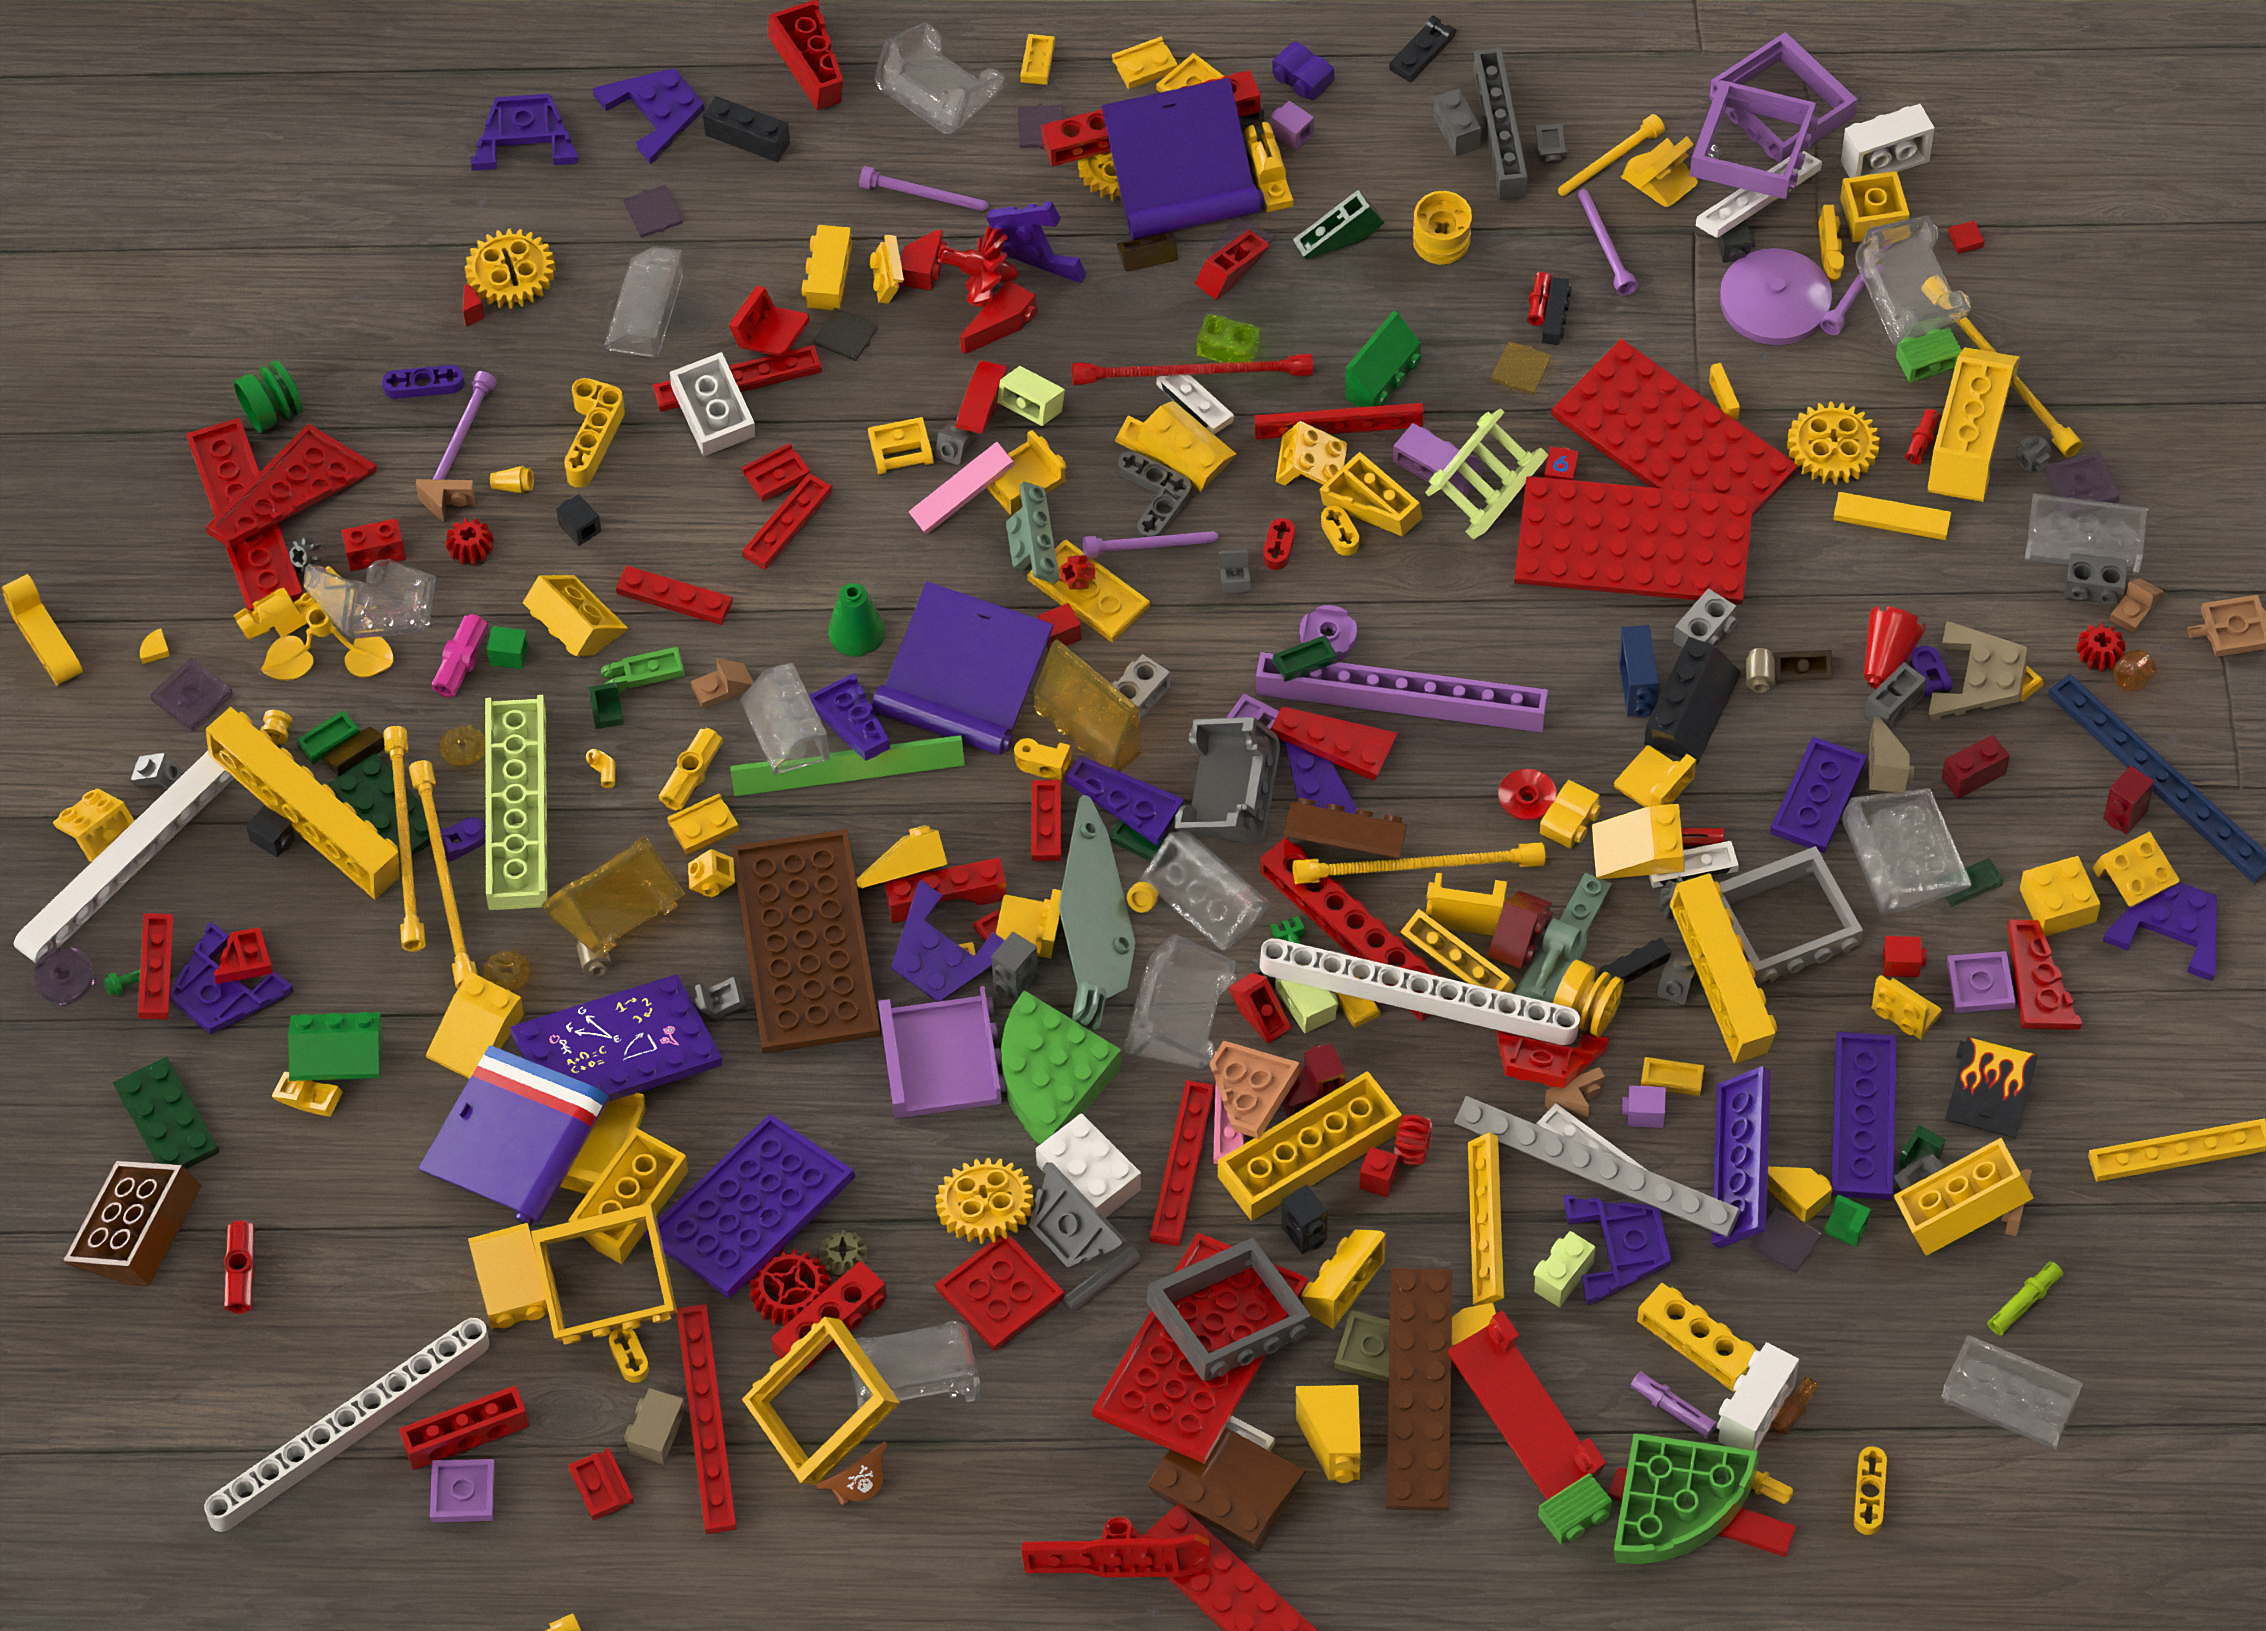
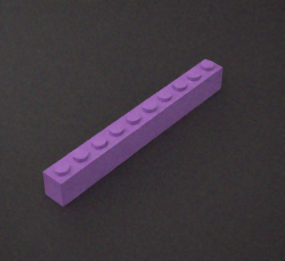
[1256,652,1548,732]

